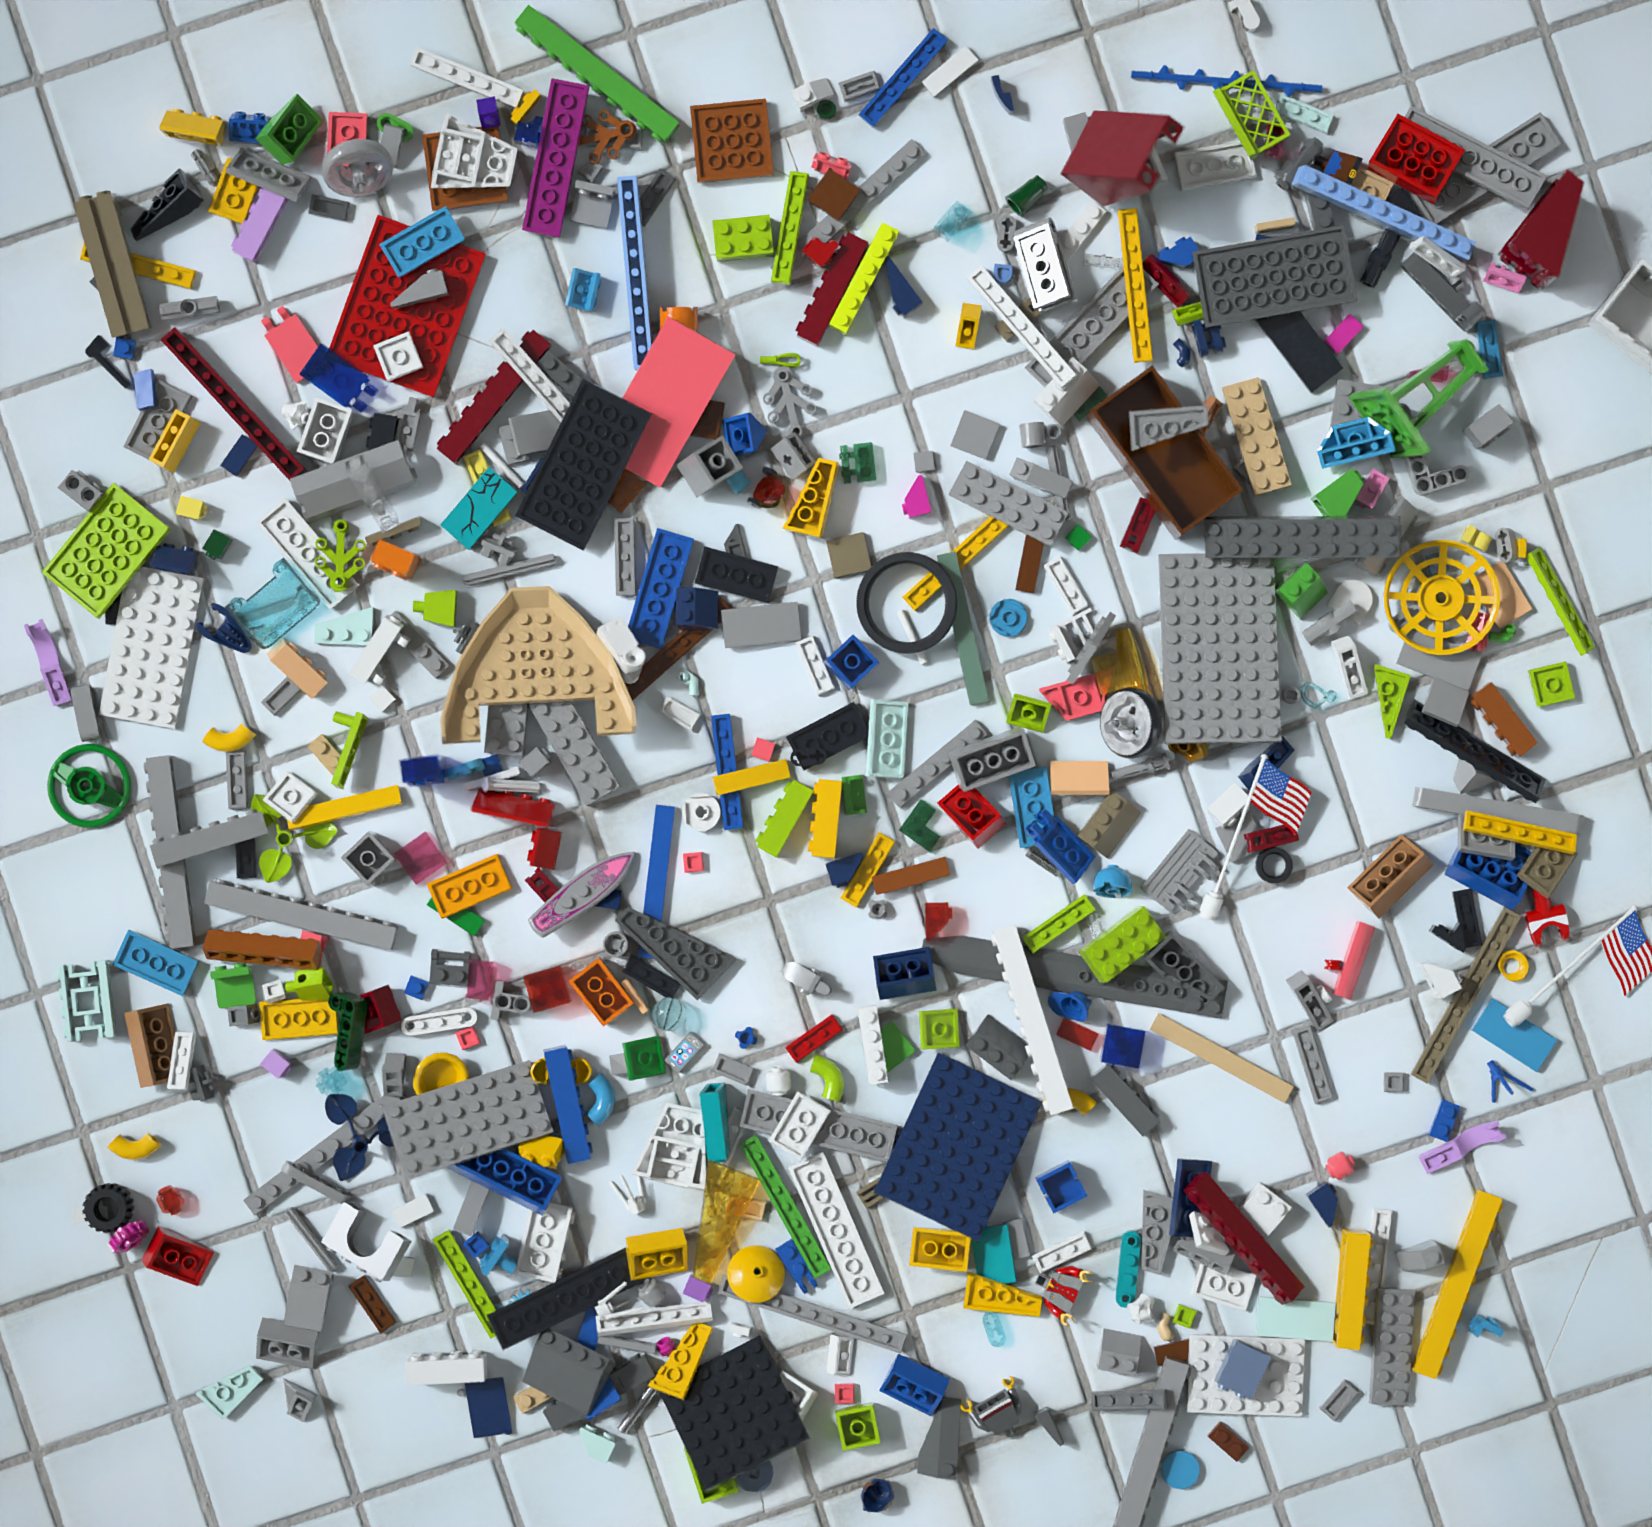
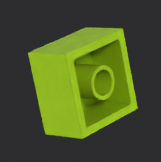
[835,1402,881,1451]

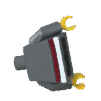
[961,1376,1021,1437]

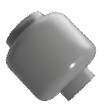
[638,1279,666,1307]

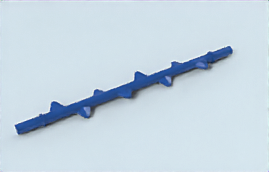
[1131,65,1322,97]

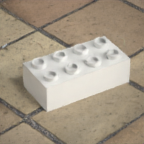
[406,1350,488,1385]

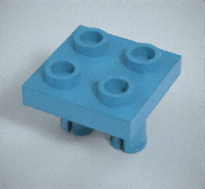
[480,1234,517,1276]

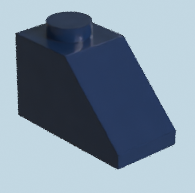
[825,852,863,888]
[1306,1181,1338,1228]

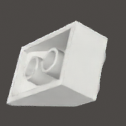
[1238,1182,1292,1239]

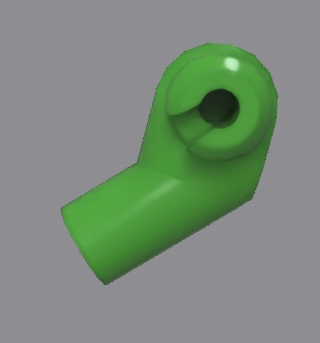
[1489,623,1516,643]

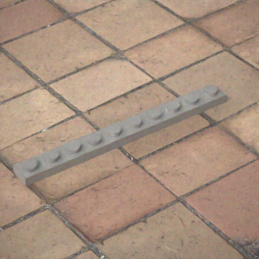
[770,139,925,273]
[243,1092,407,1215]
[718,1274,906,1353]

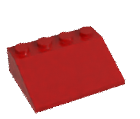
[1368,114,1465,205]
[471,789,555,827]

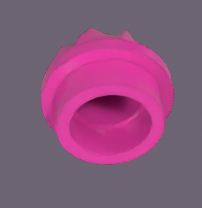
[656,1337,675,1357]

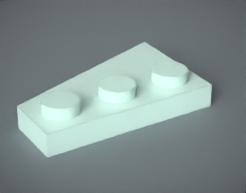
[314,607,374,645]
[195,1365,264,1421]

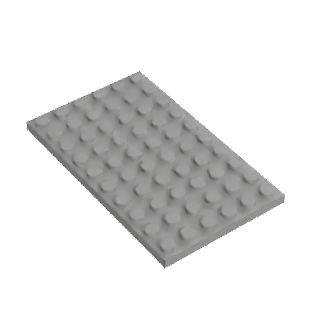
[1158,553,1282,744]

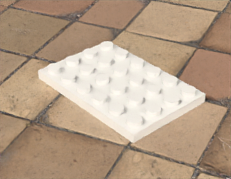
[1186,1334,1305,1416]

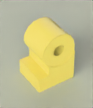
[1460,525,1492,553]

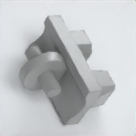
[481,531,518,565]

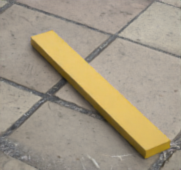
[1117,208,1153,363]
[902,517,1008,611]

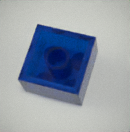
[1099,1023,1146,1069]

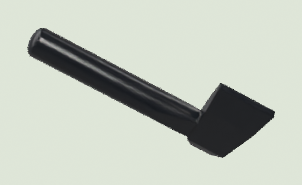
[85,334,130,389]

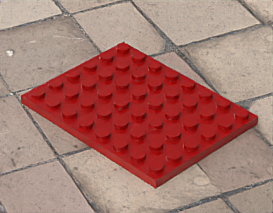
[326,215,486,398]

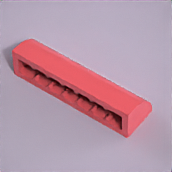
[1332,921,1376,1000]

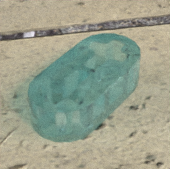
[982,1311,1006,1347]

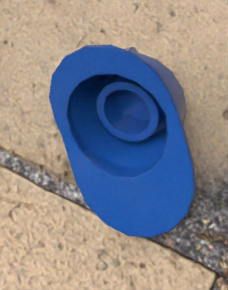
[1048,991,1092,1022]

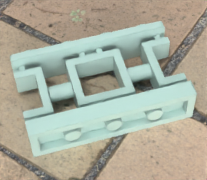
[57,960,117,1042]

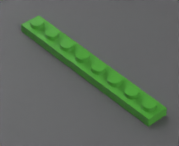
[739,1135,831,1278]

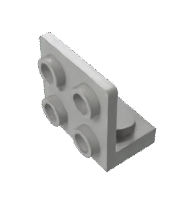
[570,180,615,229]

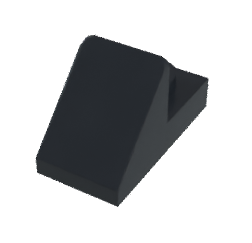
[1429,923,1466,953]

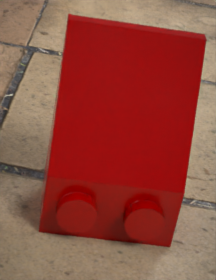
[937,785,1006,849]
[141,1226,214,1287]

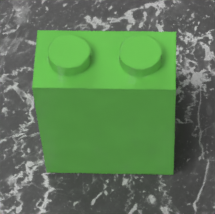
[1311,468,1364,516]
[1275,562,1328,619]

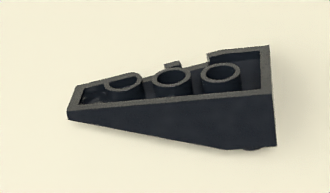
[130,168,204,241]

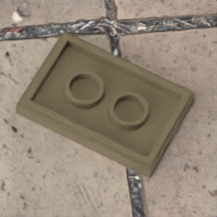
[1516,847,1578,899]

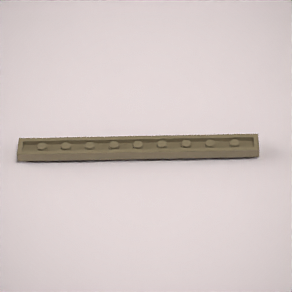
[1410,907,1521,1084]

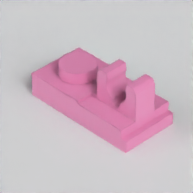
[1483,262,1526,294]
[1355,468,1390,510]

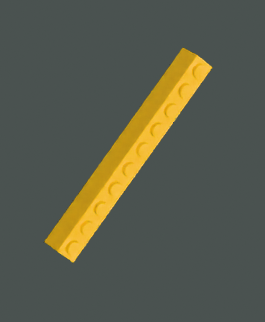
[1411,1189,1503,1380]

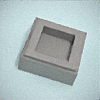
[913,451,935,472]
[1383,1072,1404,1092]

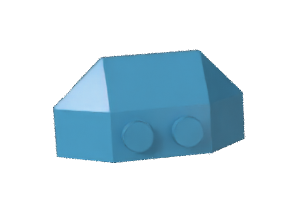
[1317,417,1396,469]

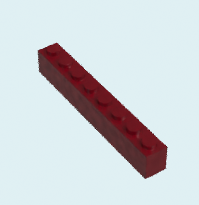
[436,330,552,464]
[1183,1172,1305,1305]

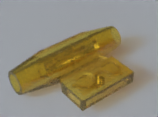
[1091,628,1149,695]

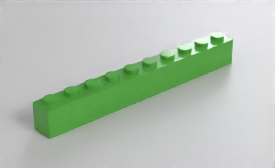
[514,4,680,144]

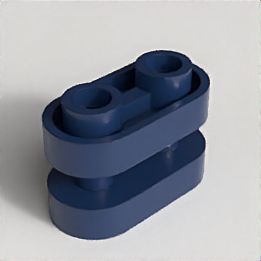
[1192,319,1226,358]

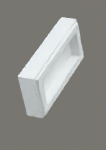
[658,696,701,731]
[391,1194,435,1228]

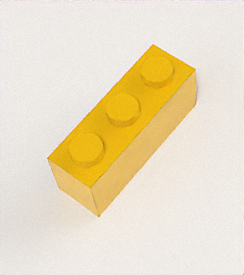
[148,409,201,474]

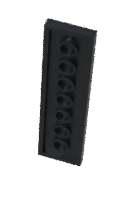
[1404,699,1546,804]
[486,1247,642,1350]

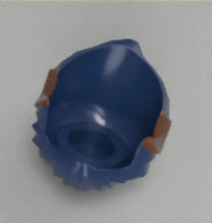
[861,1478,895,1513]

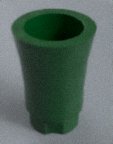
[1005,175,1049,217]

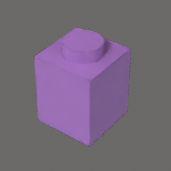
[682,1274,713,1303]

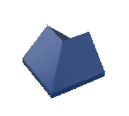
[722,413,767,457]

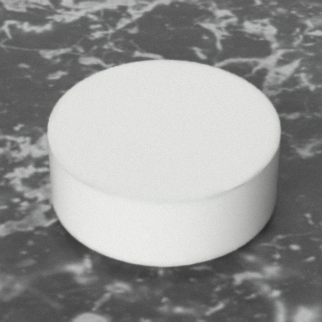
[1316,984,1332,1003]

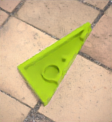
[1374,664,1411,739]

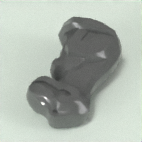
[1274,137,1323,192]

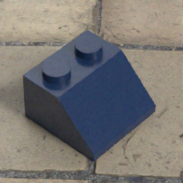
[150,543,199,576]
[676,587,719,630]

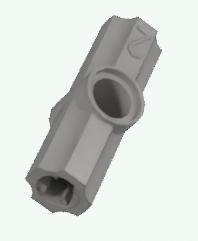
[159,296,220,321]
[1302,600,1359,646]

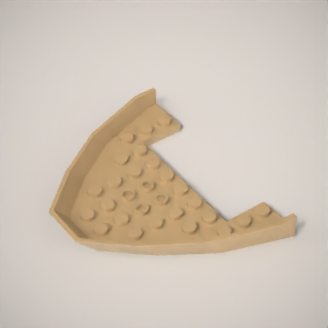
[440,586,636,744]

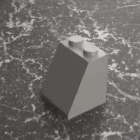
[677,435,743,498]

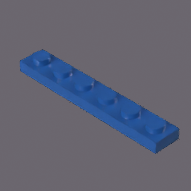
[858,28,948,128]
[711,713,743,830]

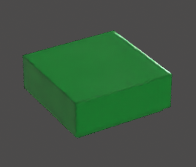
[1065,524,1092,551]

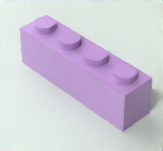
[231,188,289,264]

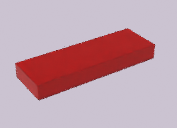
[785,1014,843,1063]

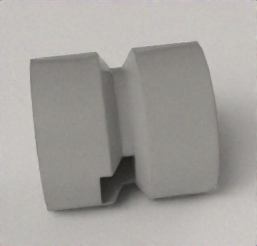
[603,931,629,957]

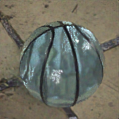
[652,997,686,1031]

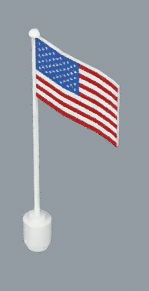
[1200,754,1312,921]
[1503,905,1652,1028]

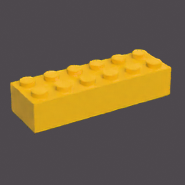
[1332,1228,1373,1350]

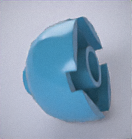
[1093,865,1132,898]

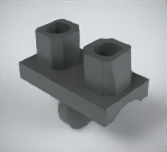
[453,621,480,654]
[189,1064,218,1102]

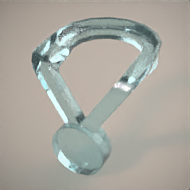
[1300,682,1337,709]

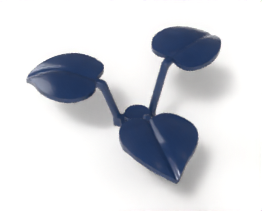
[325,1094,394,1181]

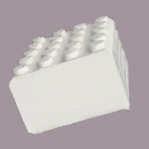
[1588,258,1652,374]

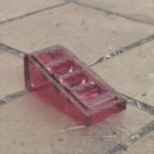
[1406,365,1449,383]

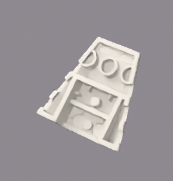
[431,113,517,188]
[631,1103,707,1190]

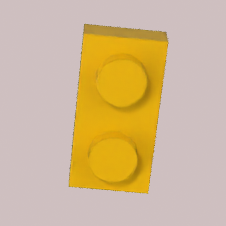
[511,89,542,127]

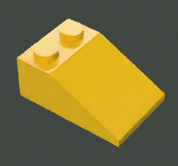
[909,1227,970,1272]

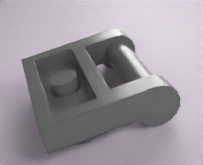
[429,949,471,986]

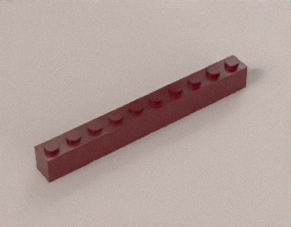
[161,327,307,481]

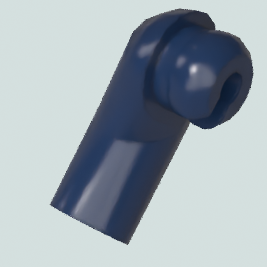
[1173,338,1191,367]

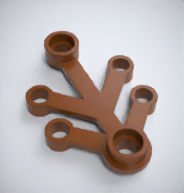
[578,110,637,164]

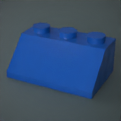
[879,1354,950,1416]

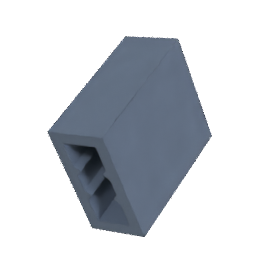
[1214,1339,1272,1400]

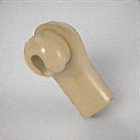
[1157,1312,1174,1342]

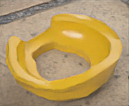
[1498,950,1529,981]

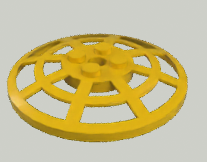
[1383,540,1500,655]

